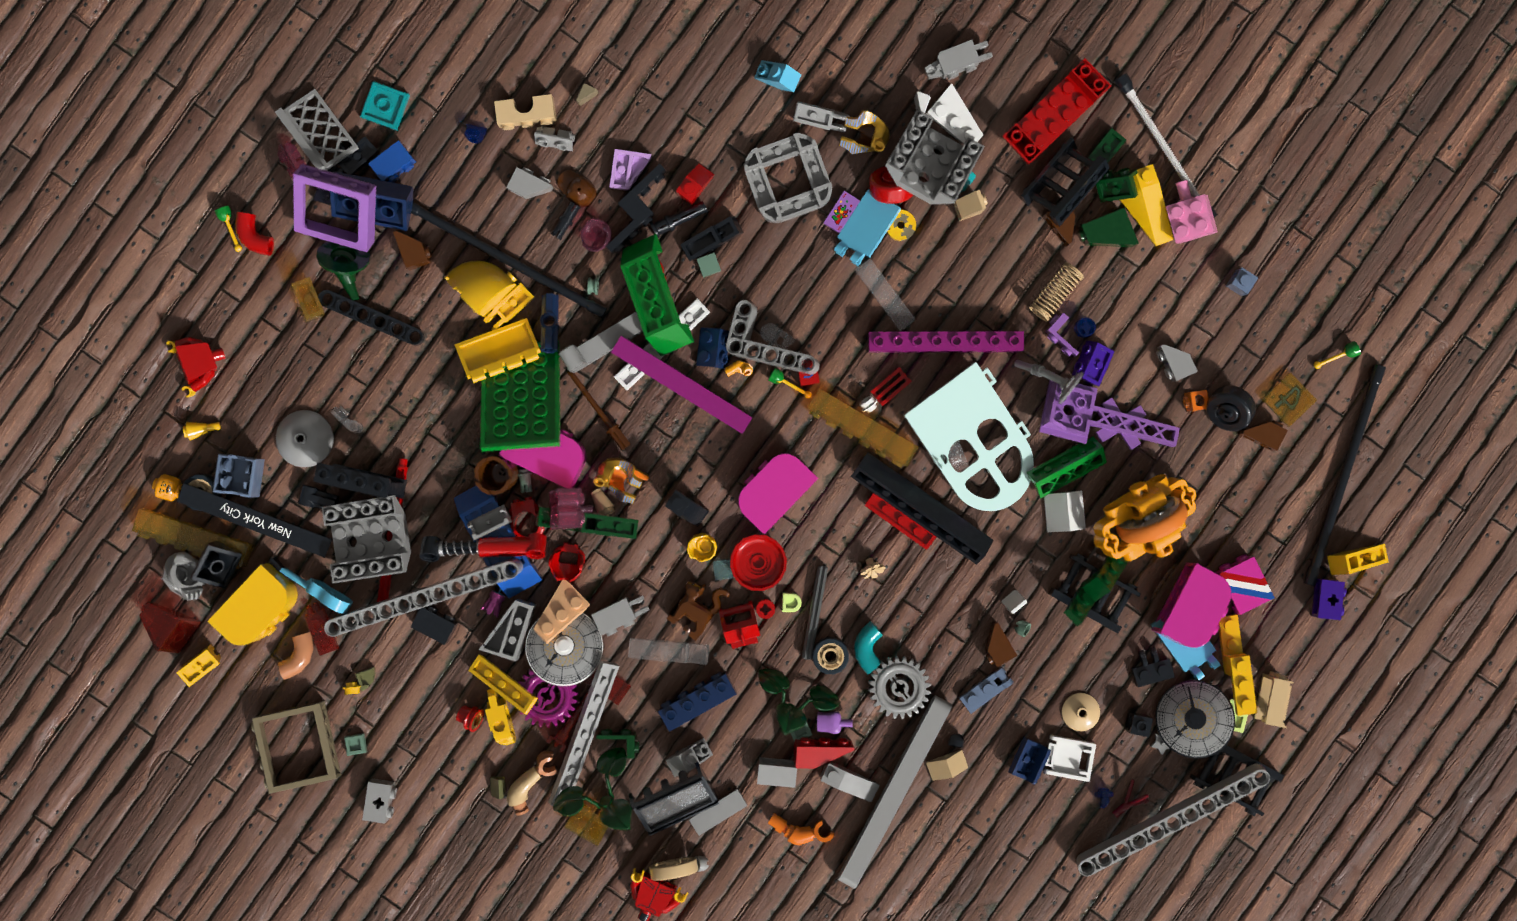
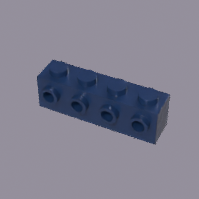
[658,671,737,732]

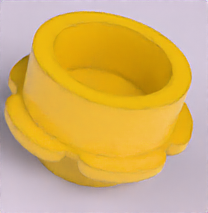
[342,682,361,695]

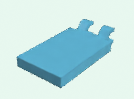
[834,189,901,266]
[1151,619,1220,681]

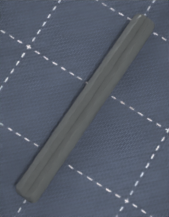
[802,565,828,660]

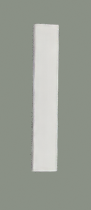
[614,298,710,391]

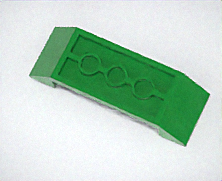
[620,234,694,356]

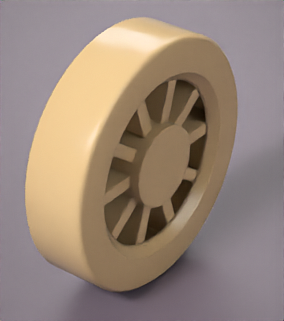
[649,857,698,881]

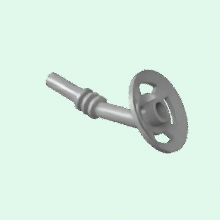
[1015,360,1084,404]

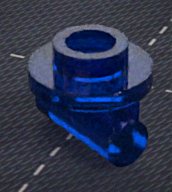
[465,124,487,143]
[1094,788,1114,809]

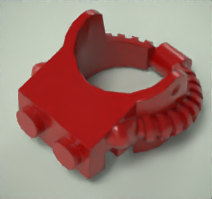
[509,497,545,537]

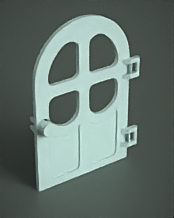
[904,362,1034,511]

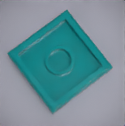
[360,81,410,131]

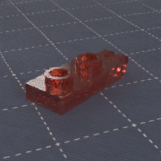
[305,602,339,656]

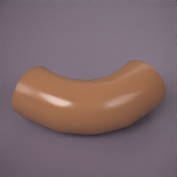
[278,632,314,680]

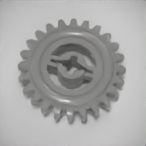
[868,656,931,719]

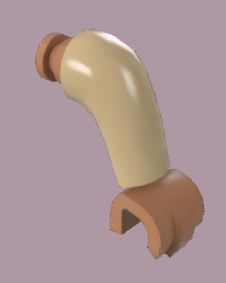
[507,750,558,816]

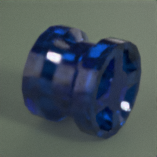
[1074,317,1096,338]

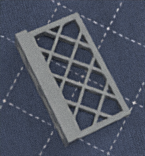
[275,89,359,171]

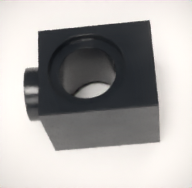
[1125,711,1153,737]

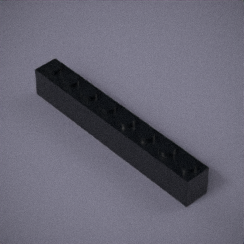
[850,452,994,565]

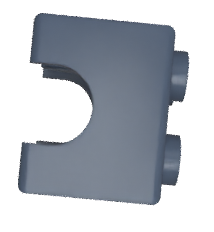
[213,454,265,498]

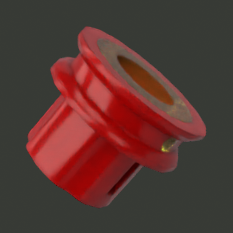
[456,705,484,732]

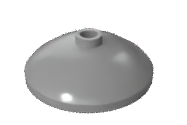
[276,410,334,467]

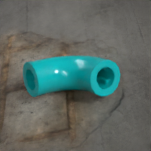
[854,621,883,675]

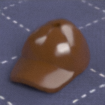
[558,170,597,207]

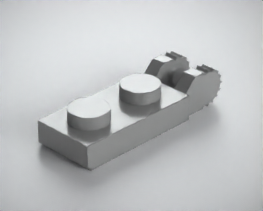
[793,101,849,132]

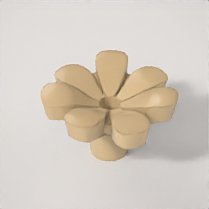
[860,558,885,579]

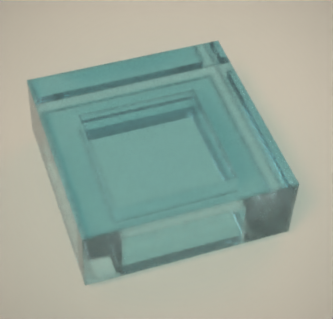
[713,559,734,581]

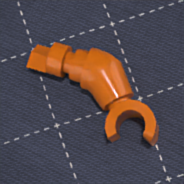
[768,813,835,845]

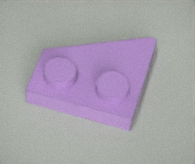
[609,149,652,191]

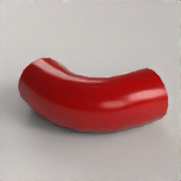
[235,212,274,256]

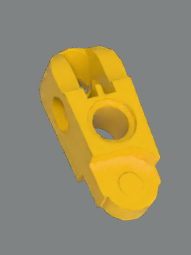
[485,689,516,745]

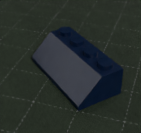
[330,172,413,231]

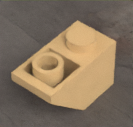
[954,190,987,221]

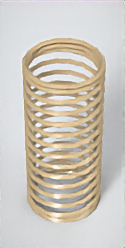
[1029,262,1084,322]

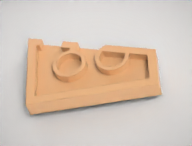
[534,580,590,644]

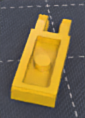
[483,283,535,330]

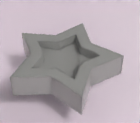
[1151,733,1170,755]

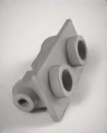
[534,126,575,151]

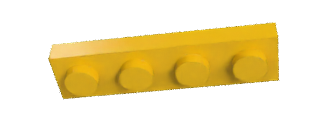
[468,655,538,714]

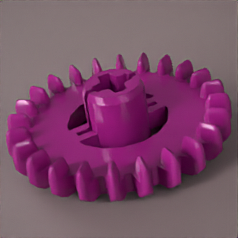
[518,669,579,728]

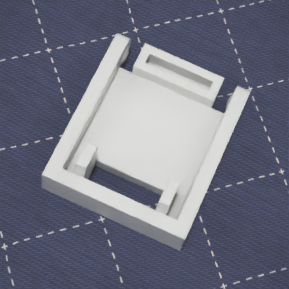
[1043,735,1096,782]

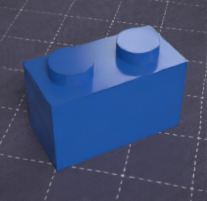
[368,140,416,183]

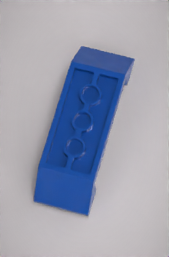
[454,486,543,598]

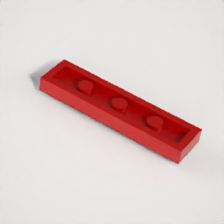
[864,493,936,550]

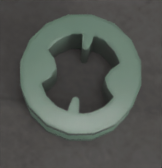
[587,277,599,295]

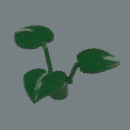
[757,669,841,735]
[553,747,632,830]

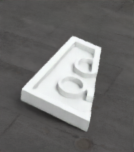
[927,84,983,145]

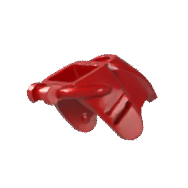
[548,542,585,583]

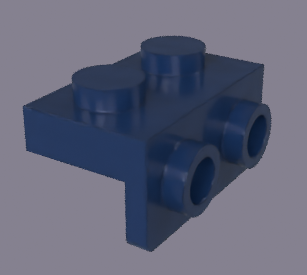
[696,327,729,369]
[1008,737,1051,785]

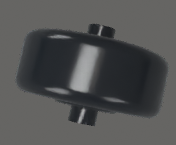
[1206,385,1256,431]

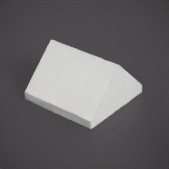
[1044,491,1086,532]

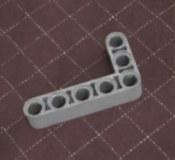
[726,300,820,374]
[559,312,643,373]

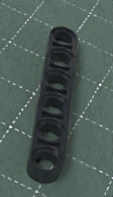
[318,290,425,346]

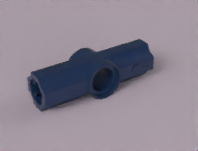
[540,293,560,353]

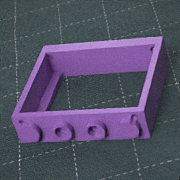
[293,164,376,252]

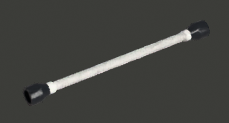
[1114,73,1218,217]

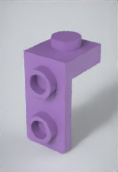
[1045,313,1079,357]

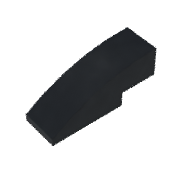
[680,216,744,261]

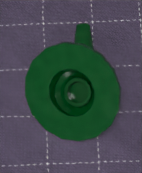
[316,241,370,300]

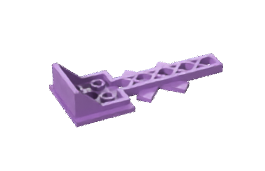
[1039,380,1180,450]

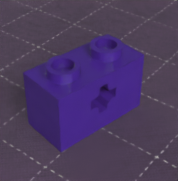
[1312,579,1347,620]

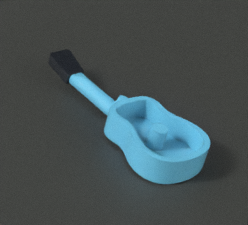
[269,556,353,614]

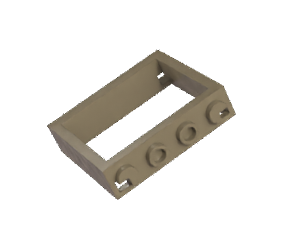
[251,701,341,794]

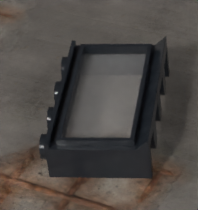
[628,762,719,836]

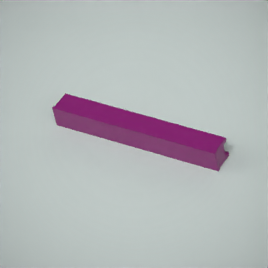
[611,336,752,434]

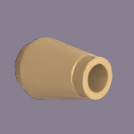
[591,488,615,516]

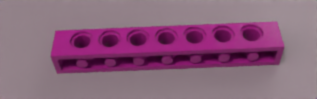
[868,331,1024,353]

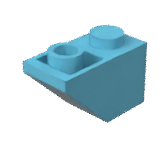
[754,60,801,92]

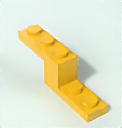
[1218,614,1257,716]

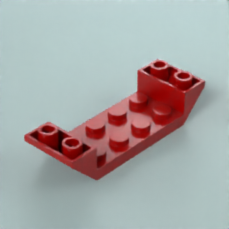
[1002,58,1112,165]

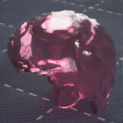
[580,218,611,252]

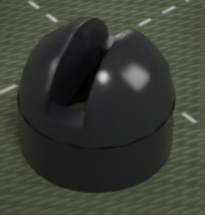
[948,733,964,748]

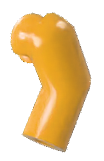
[724,360,753,377]

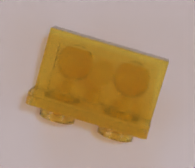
[564,804,608,846]

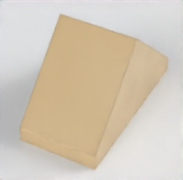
[926,749,968,781]

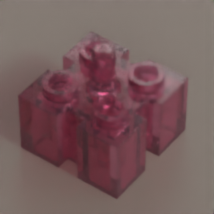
[549,488,593,530]

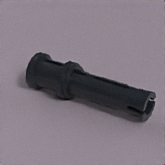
[650,201,708,238]

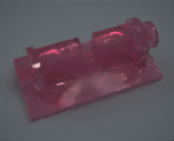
[277,142,307,179]

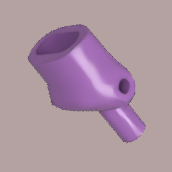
[817,711,853,734]

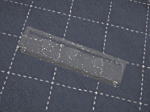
[855,258,916,331]

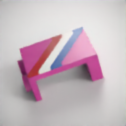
[1214,554,1275,615]

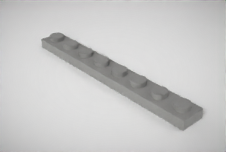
[548,660,619,806]

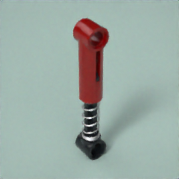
[420,533,547,562]

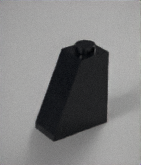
[665,489,709,527]

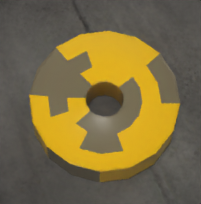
[887,210,916,241]

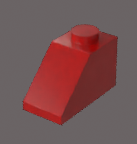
[676,164,715,206]

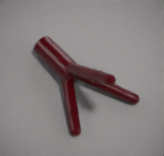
[1112,779,1149,818]

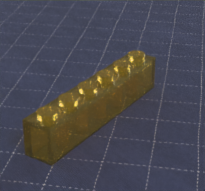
[807,388,919,468]
[132,508,254,569]

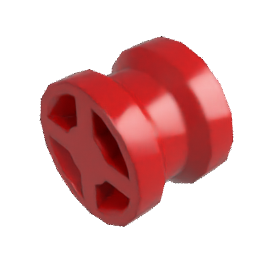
[756,599,775,619]

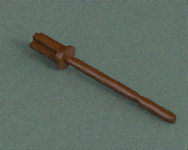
[567,371,631,451]

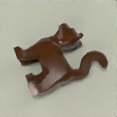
[667,581,730,641]

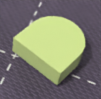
[782,592,801,612]

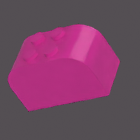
[499,429,587,489]
[739,454,818,534]
[1151,562,1231,648]

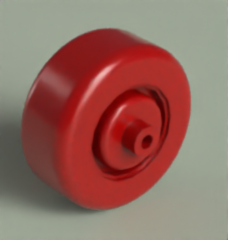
[869,166,913,204]

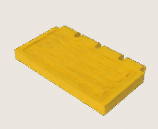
[454,318,541,383]

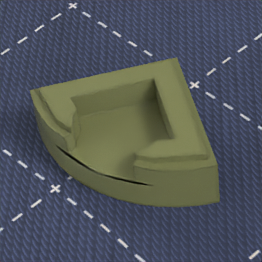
[355,667,376,691]

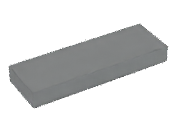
[689,788,748,836]

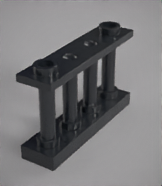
[1021,137,1110,227]
[1048,553,1141,634]
[1190,745,1284,816]

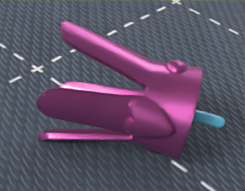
[480,588,505,618]

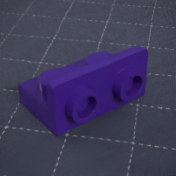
[1072,340,1115,386]

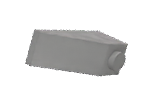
[820,761,880,802]

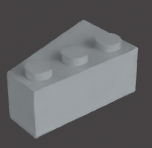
[479,598,537,661]

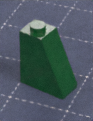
[1077,208,1139,247]

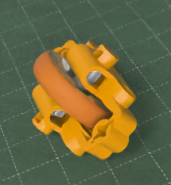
[1093,474,1196,561]

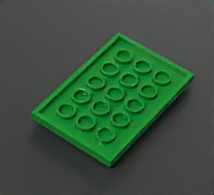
[480,341,560,451]

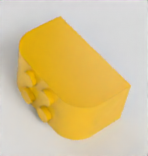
[207,563,298,645]

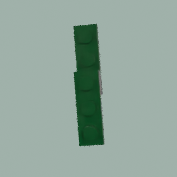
[535,507,639,539]
[1063,556,1128,626]

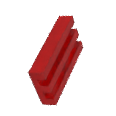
[870,367,912,406]

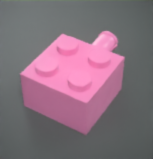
[1166,180,1218,244]

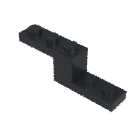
[606,164,666,254]

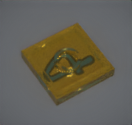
[1261,373,1317,427]

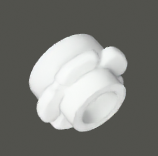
[859,396,877,413]

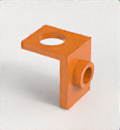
[1183,390,1209,412]

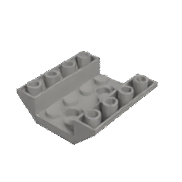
[885,109,985,204]
[322,495,411,583]

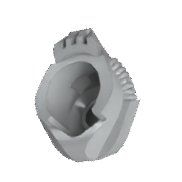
[161,552,205,601]

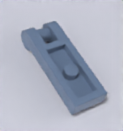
[959,667,1014,714]

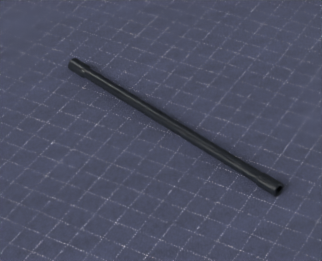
[411,202,607,318]
[1304,364,1386,586]

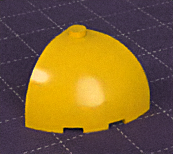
[444,261,518,317]

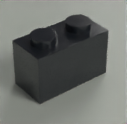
[411,605,458,645]

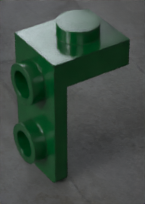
[596,729,640,759]

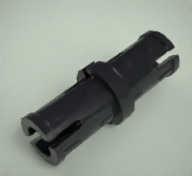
[550,201,581,240]

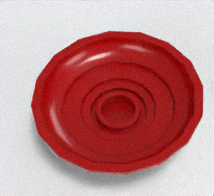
[730,534,787,591]

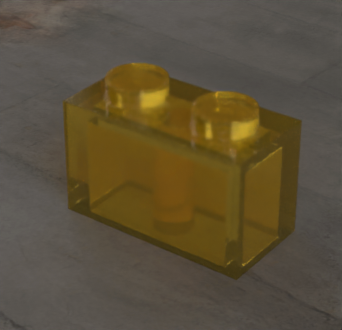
[290,277,325,323]

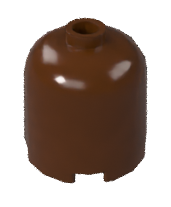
[474,455,519,495]

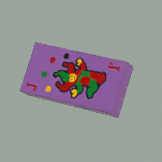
[823,191,860,233]

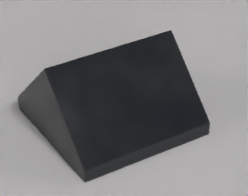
[190,541,242,589]

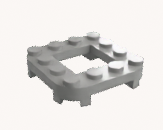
[744,133,832,223]

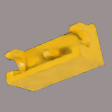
[176,644,221,687]

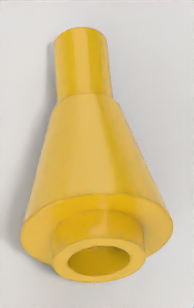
[183,422,221,441]

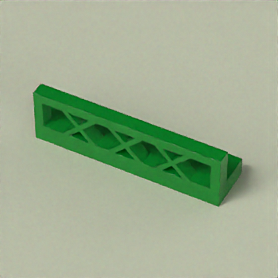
[1027,436,1107,499]

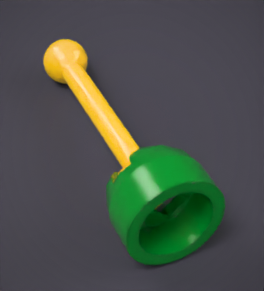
[214,206,242,252]
[1313,341,1361,369]
[768,367,812,398]

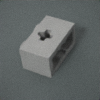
[362,778,397,824]

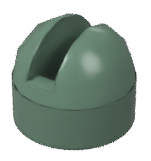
[1014,620,1031,637]

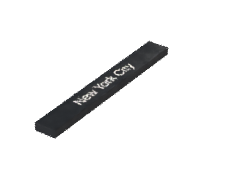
[177,483,333,557]

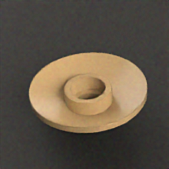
[1062,693,1100,731]

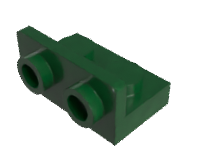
[1096,168,1138,202]

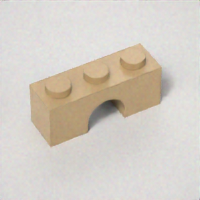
[494,94,557,130]

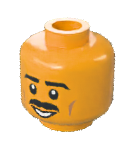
[152,474,183,502]

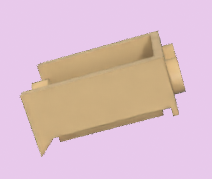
[1254,671,1294,728]

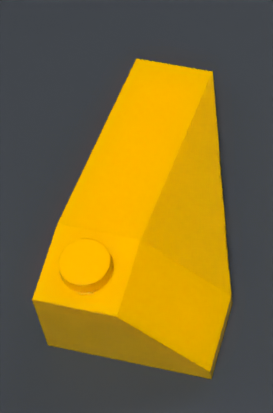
[1119,164,1174,246]

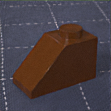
[1042,211,1075,247]
[393,231,432,270]
[1238,420,1288,451]
[985,621,1017,667]

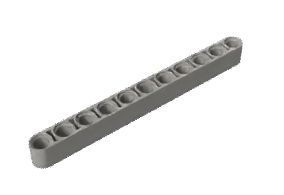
[324,558,523,637]
[837,695,952,889]
[1076,764,1270,876]

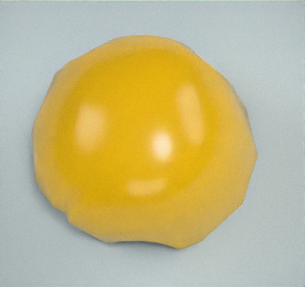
[687,533,717,562]

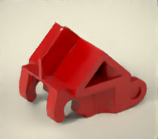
[719,600,760,650]

